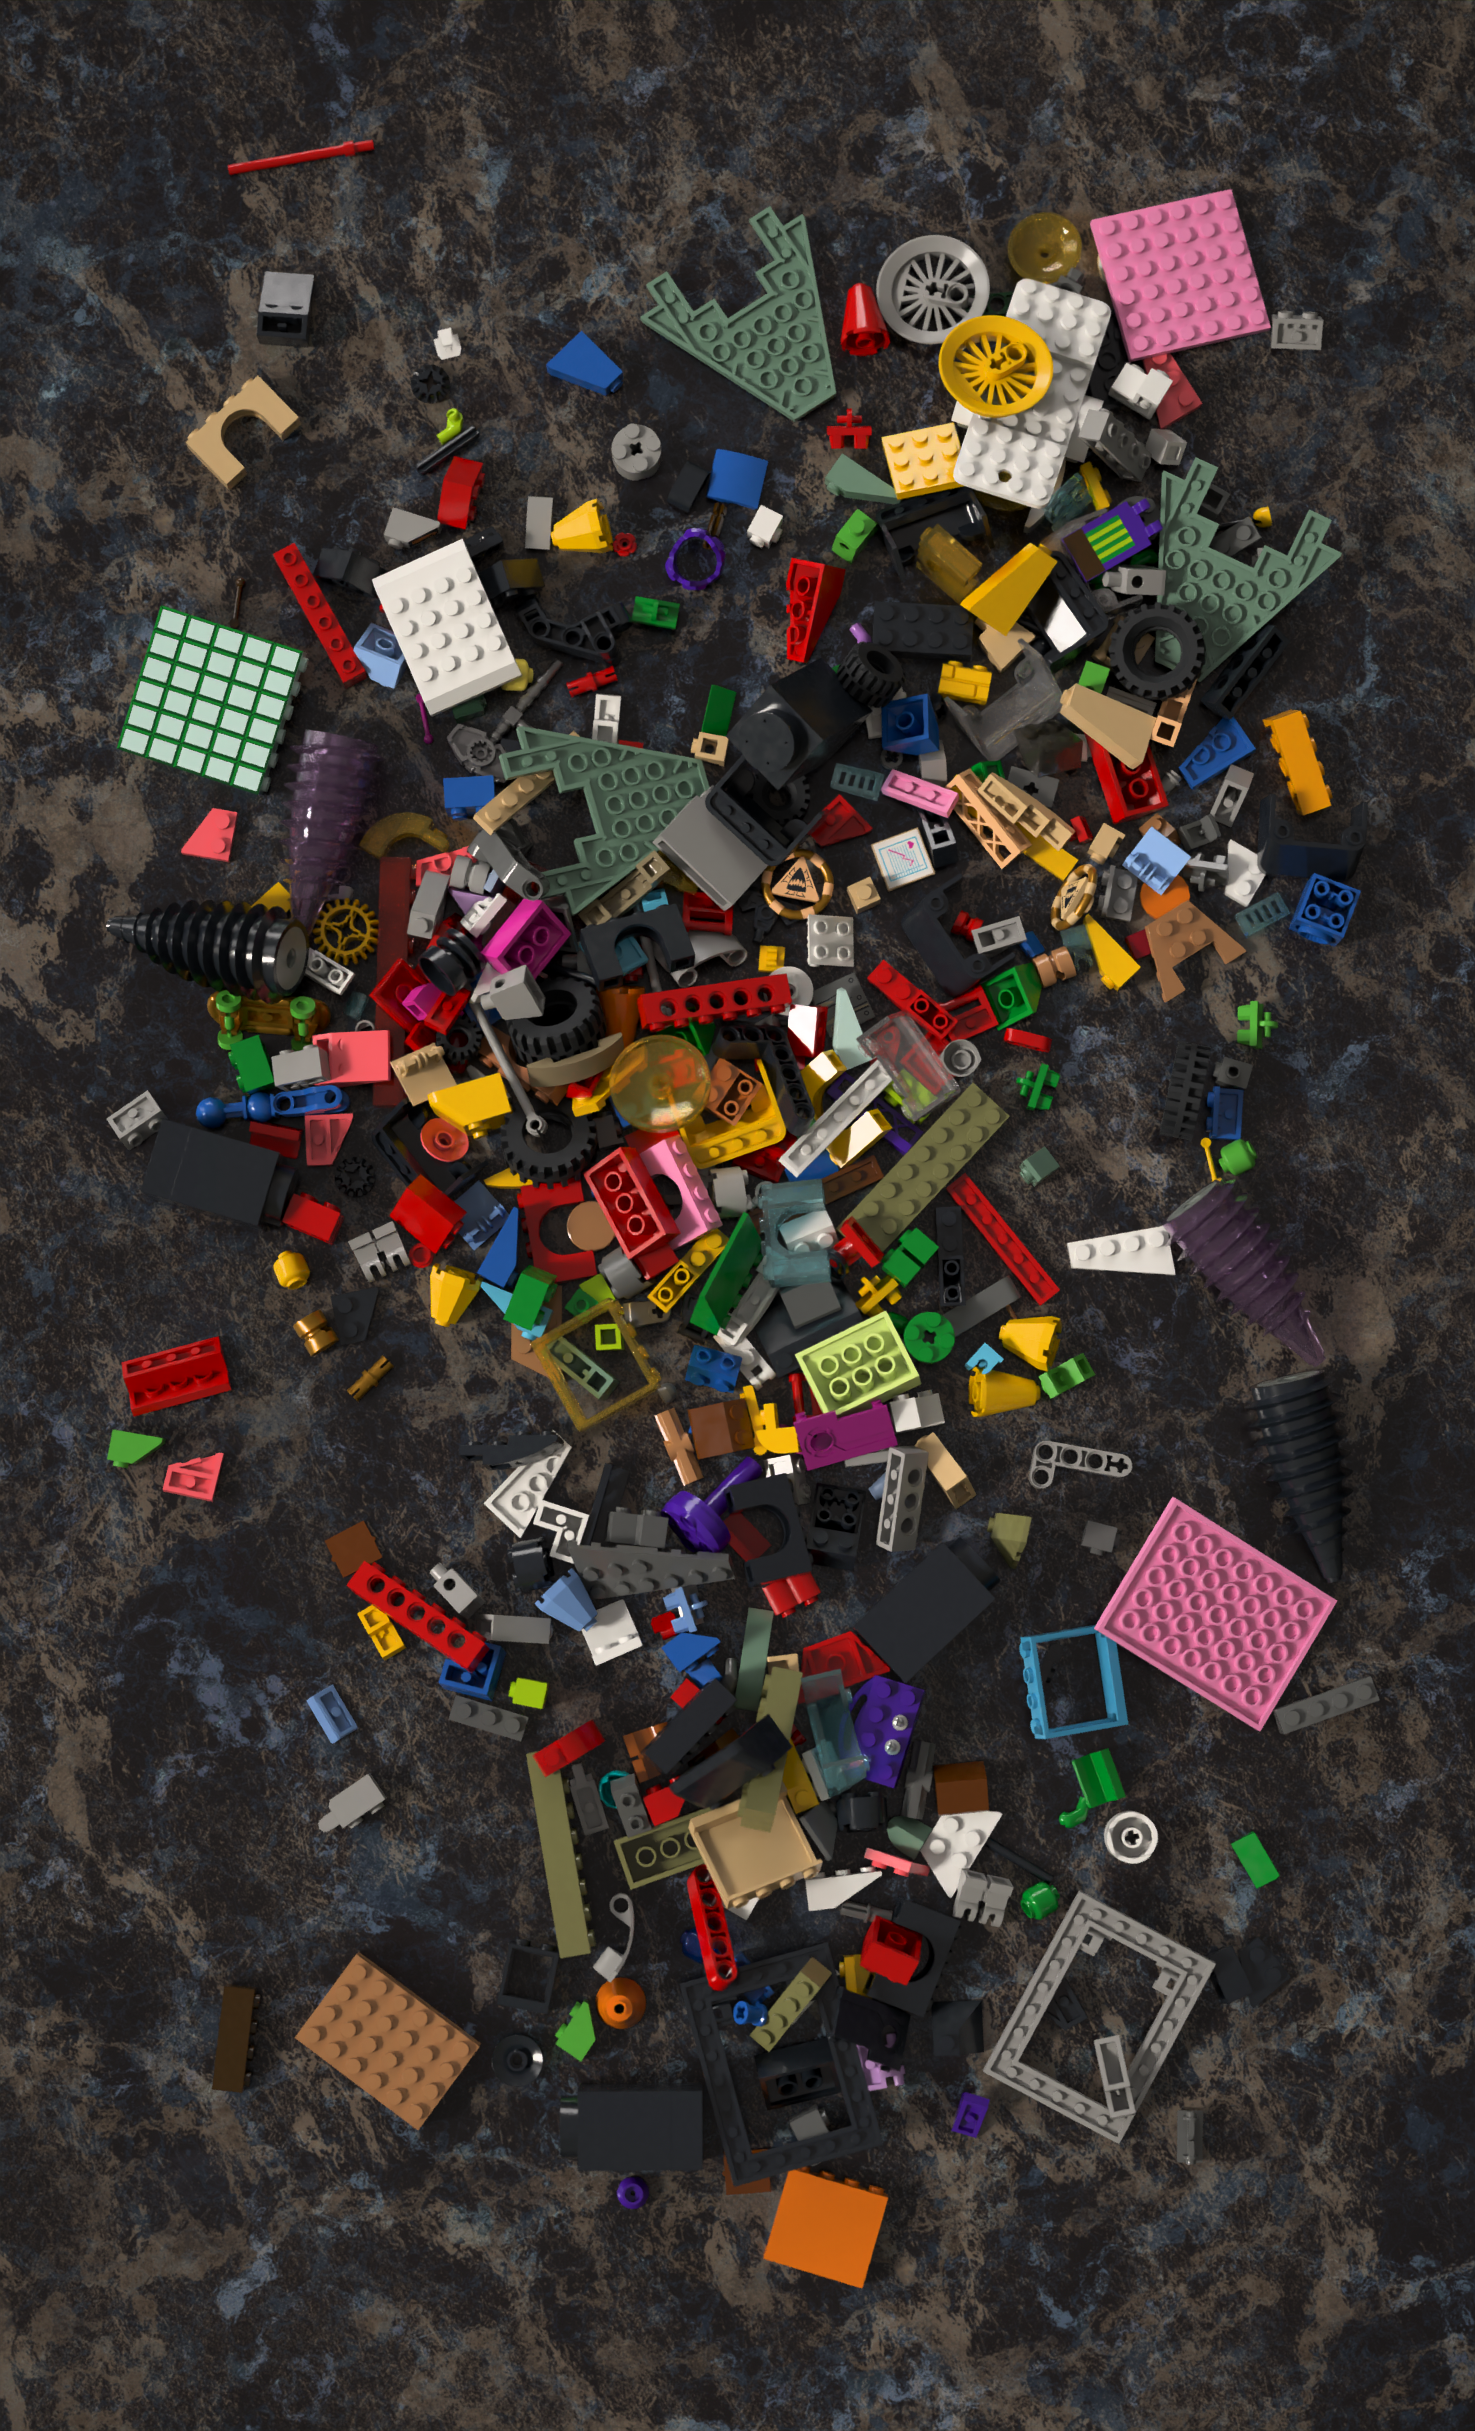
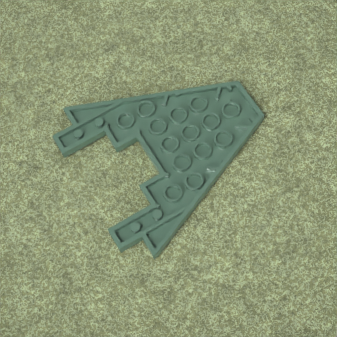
[640,206,836,422]
[1155,457,1342,682]
[499,726,709,916]

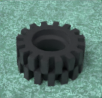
[436,1015,482,1065]

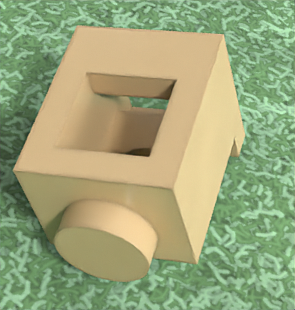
[691,732,729,766]
[1087,823,1125,865]

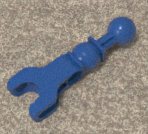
[196,1085,350,1129]

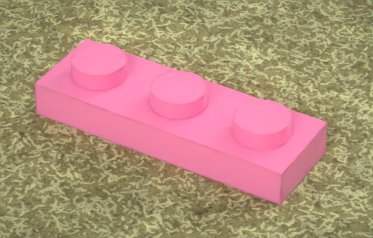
[881,769,959,818]

